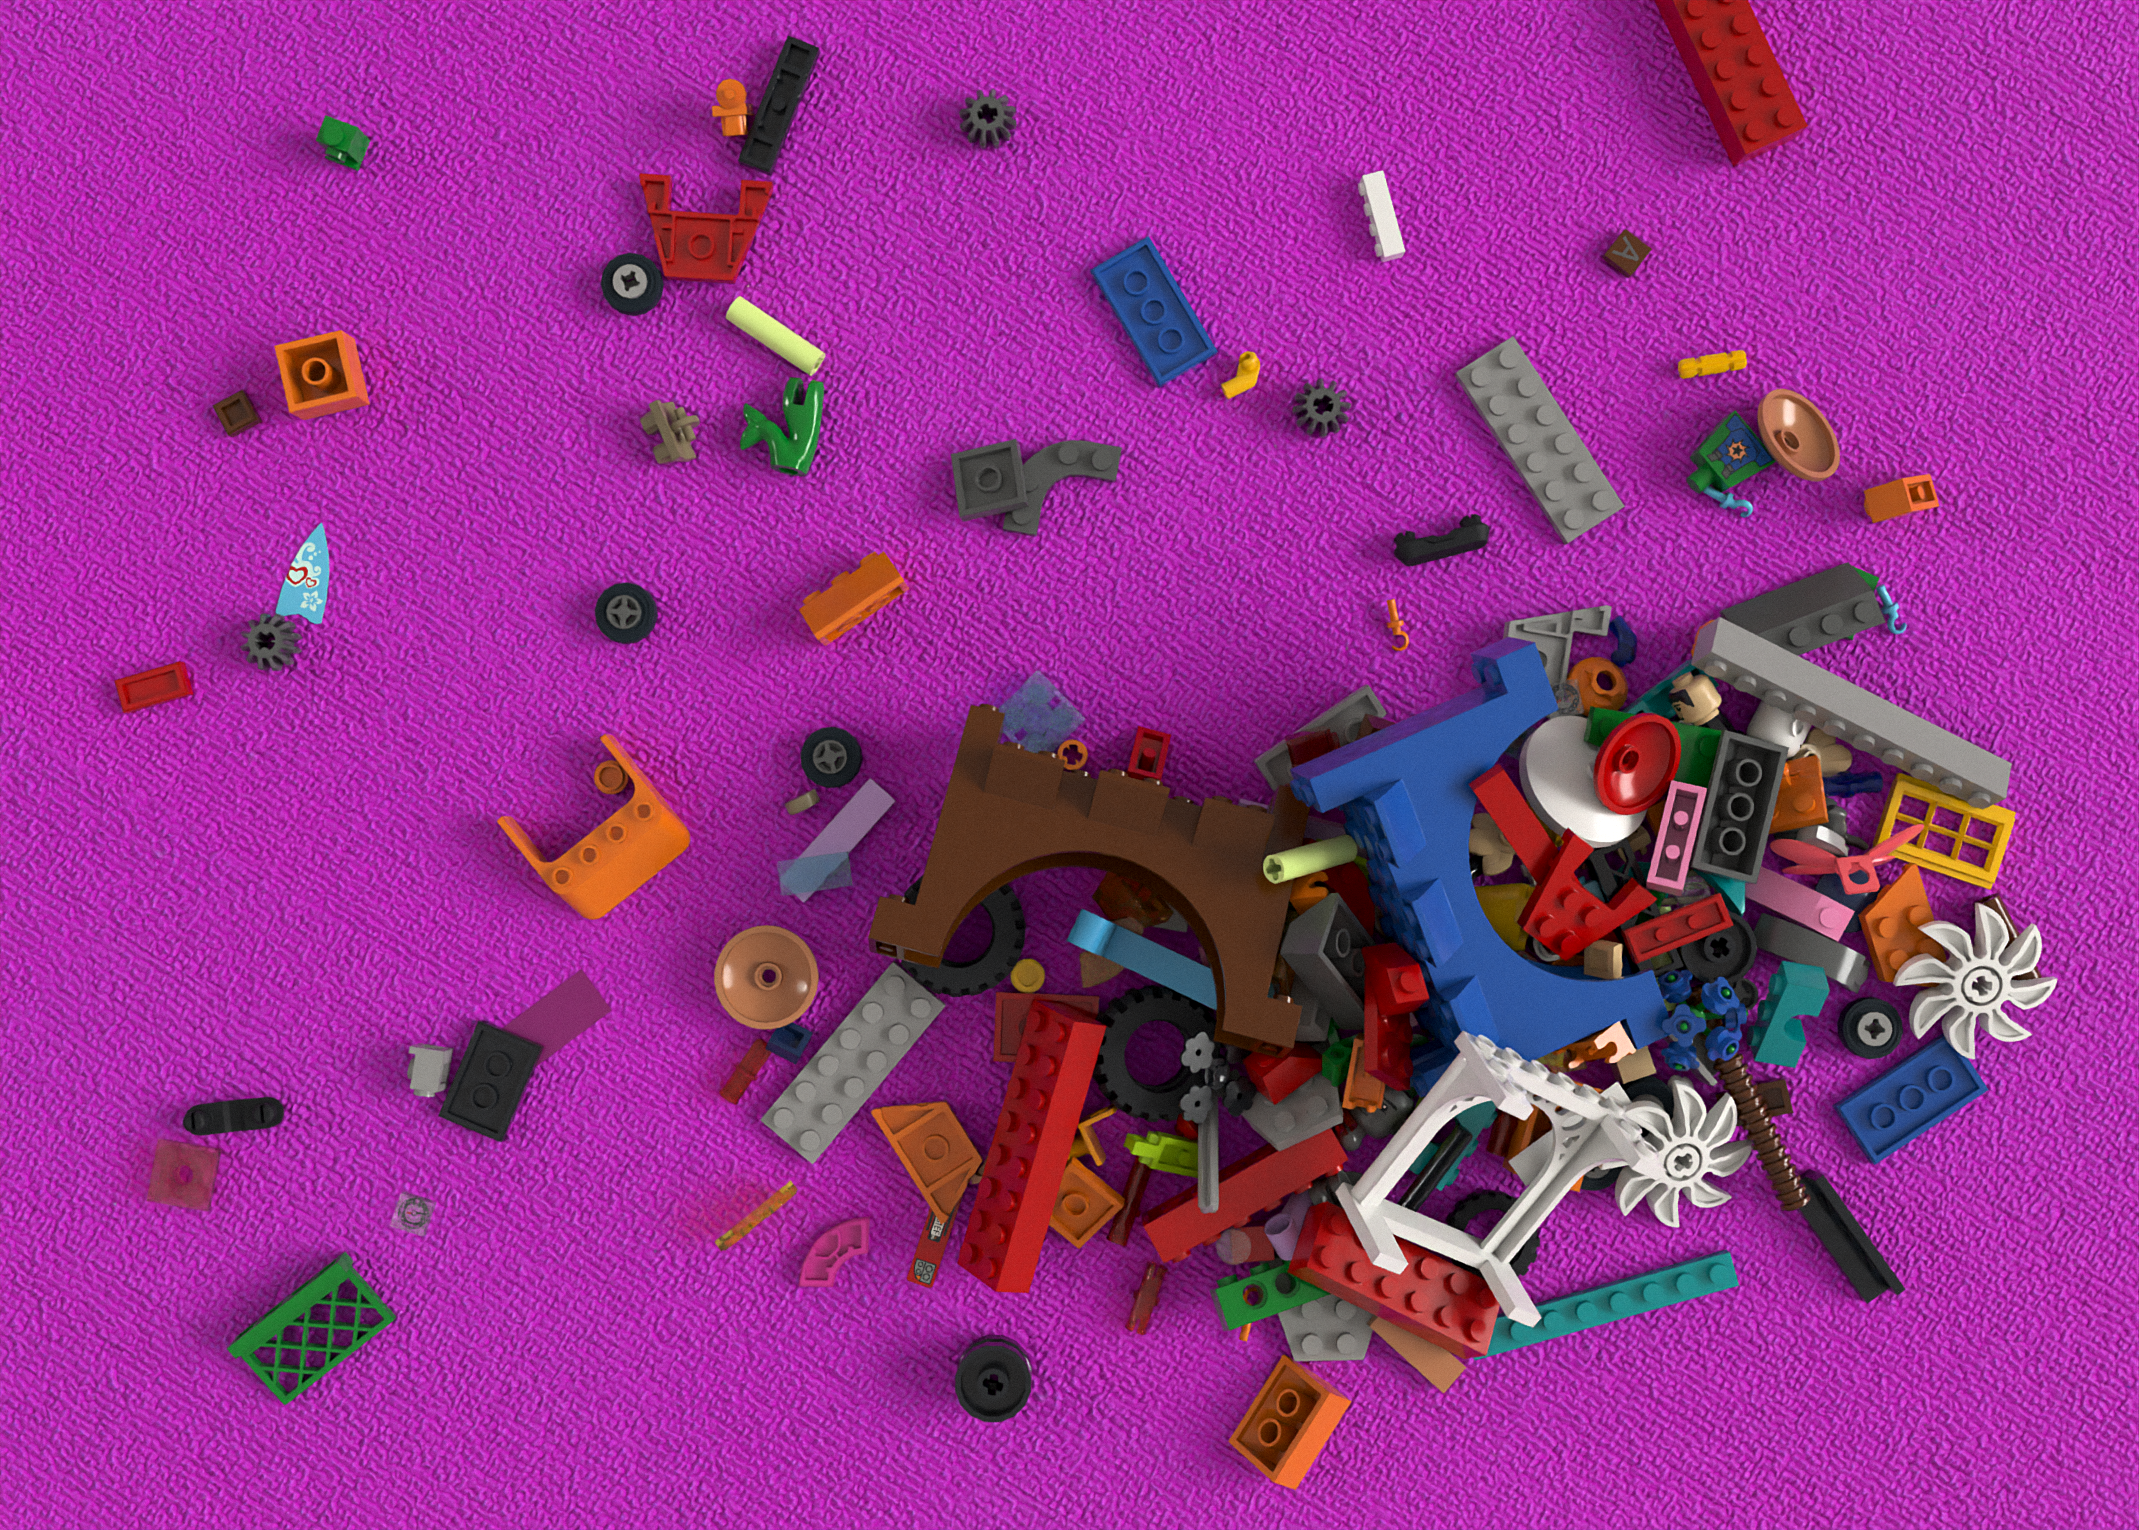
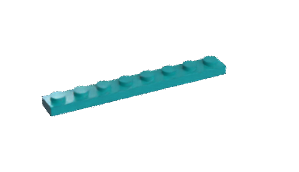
[1473,1249,1739,1361]

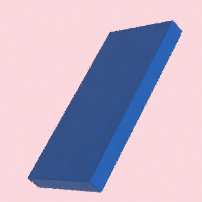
[1090,236,1218,388]
[1832,1033,1989,1165]

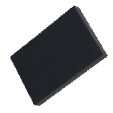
[438,1020,544,1142]

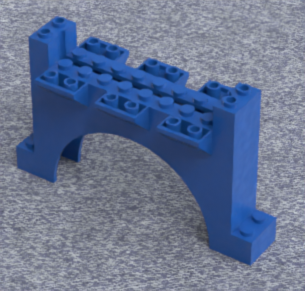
[1290,637,1671,1098]

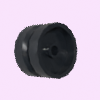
[1676,911,1757,984]
[955,1335,1032,1422]

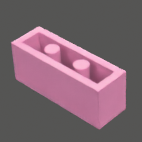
[1646,780,1707,897]

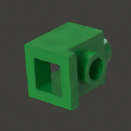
[316,115,370,171]

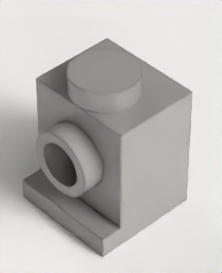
[407,1043,454,1097]

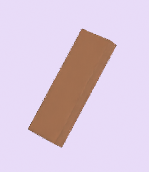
[1366,1315,1466,1394]

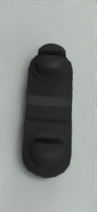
[1394,514,1490,566]
[183,1097,284,1135]

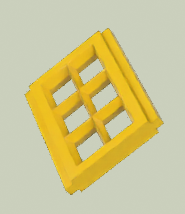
[1872,773,2016,890]

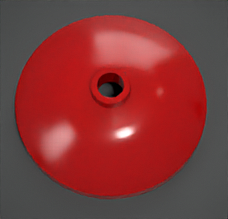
[1593,713,1681,815]

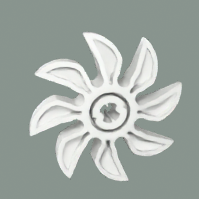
[1893,903,2057,1059]
[1598,1080,1753,1227]

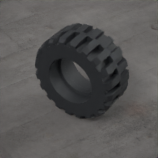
[901,876,1026,997]
[1092,985,1225,1122]

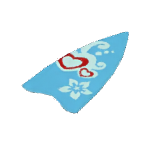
[275,523,329,624]

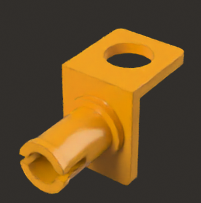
[1067,1104,1118,1166]

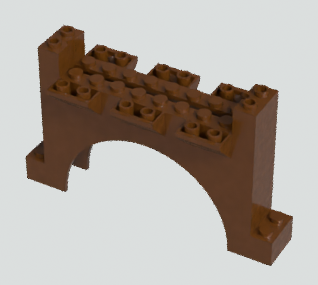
[868,704,1311,1059]

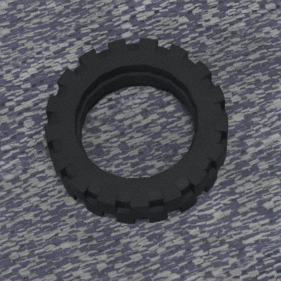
[1446,1190,1540,1280]

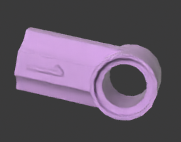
[1264,1190,1314,1261]

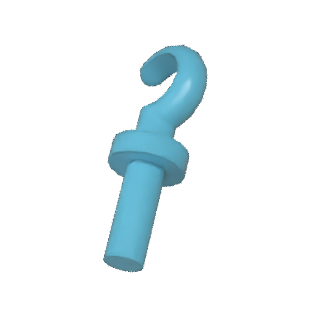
[1703,486,1753,518]
[1876,584,1907,634]

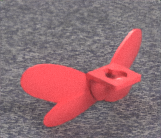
[1770,824,1924,894]

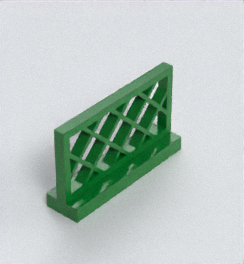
[227,1252,396,1405]

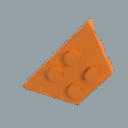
[1858,863,1947,987]
[871,1100,983,1225]

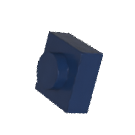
[765,1022,813,1064]

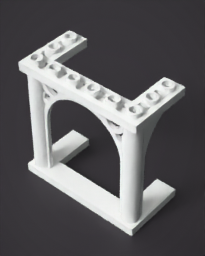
[1335,1031,1666,1328]

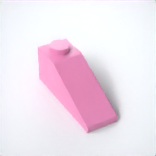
[1745,866,1855,942]

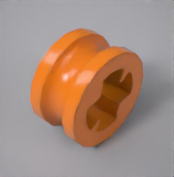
[1057,740,1088,770]

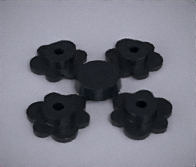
[1178,1031,1257,1124]

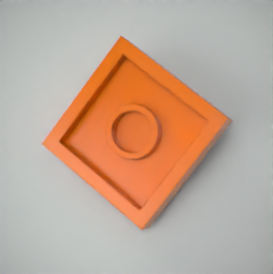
[1769,755,1829,834]
[1049,1156,1125,1249]

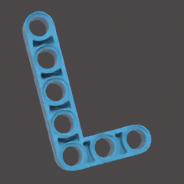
[1067,908,1217,1010]

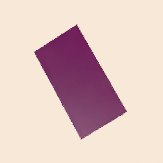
[503,969,611,1066]

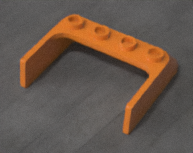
[497,733,691,920]

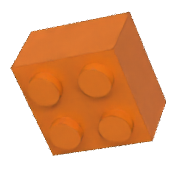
[274,330,370,420]

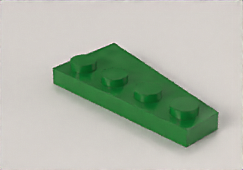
[1583,706,1722,789]

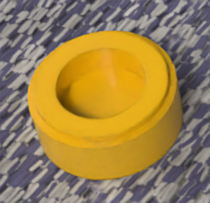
[1011,958,1045,993]

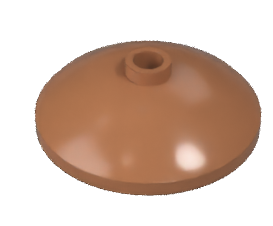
[1757,389,1840,482]
[714,925,819,1030]

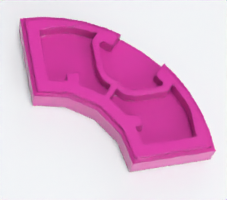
[798,1216,870,1287]

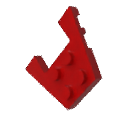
[639,173,774,284]
[1517,827,1657,961]

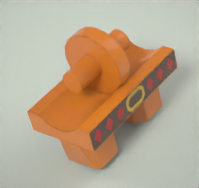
[712,79,754,136]

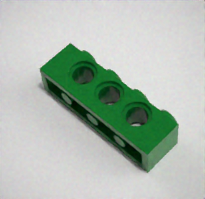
[1210,1259,1331,1331]

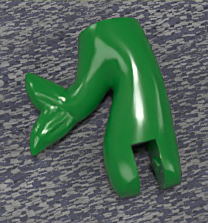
[740,377,824,477]

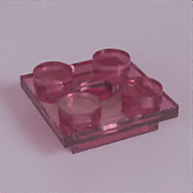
[147,1138,221,1211]

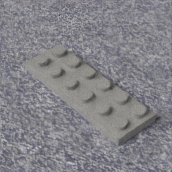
[1454,336,1625,545]
[761,961,946,1164]

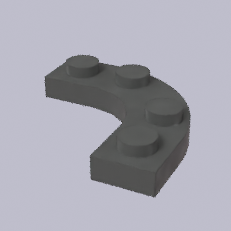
[1003,440,1122,537]

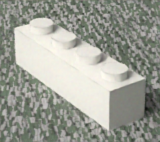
[1358,170,1405,262]

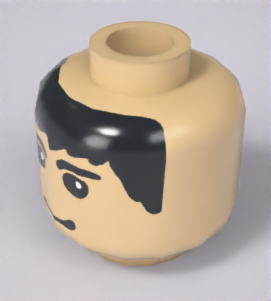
[1668,672,1722,726]

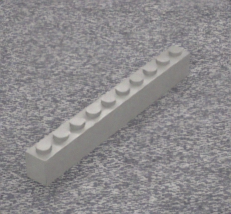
[1691,617,2012,809]

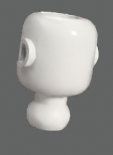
[1746,700,1812,759]

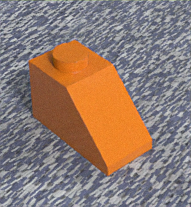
[1863,474,1939,523]

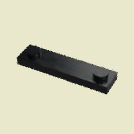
[738,36,820,176]

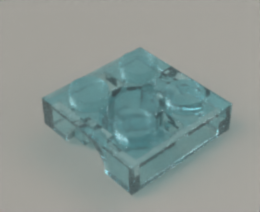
[998,670,1086,753]

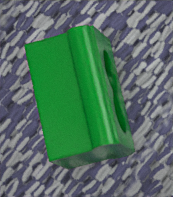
[1322,1042,1352,1087]

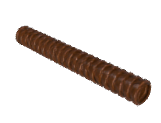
[1686,983,1811,1211]

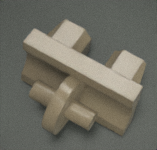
[640,400,700,464]

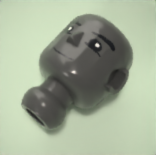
[1332,1085,1415,1152]

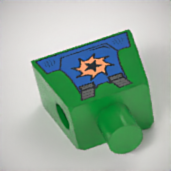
[1686,410,1776,494]

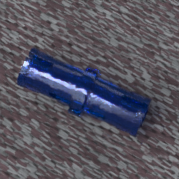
[1822,771,1883,798]

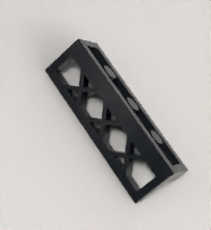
[1584,837,1683,978]
[1797,1169,1906,1304]

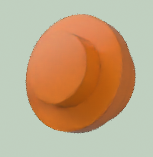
[594,760,629,794]

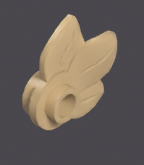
[1788,727,1853,792]
[1469,813,1516,876]

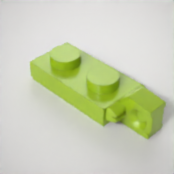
[1123,1131,1219,1178]

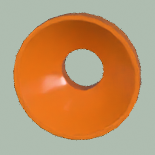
[1566,657,1628,717]

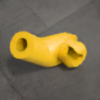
[1221,351,1260,400]

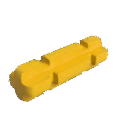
[1678,350,1747,379]

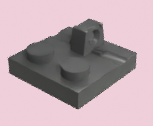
[951,439,1029,522]

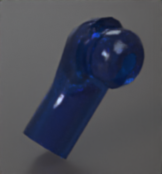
[1608,615,1637,668]

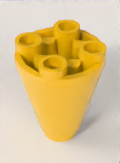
[1474,883,1535,952]

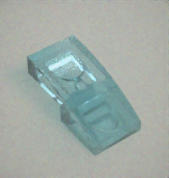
[777,851,853,896]

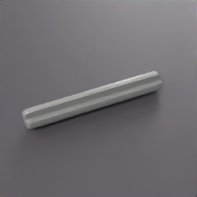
[1198,1089,1219,1214]

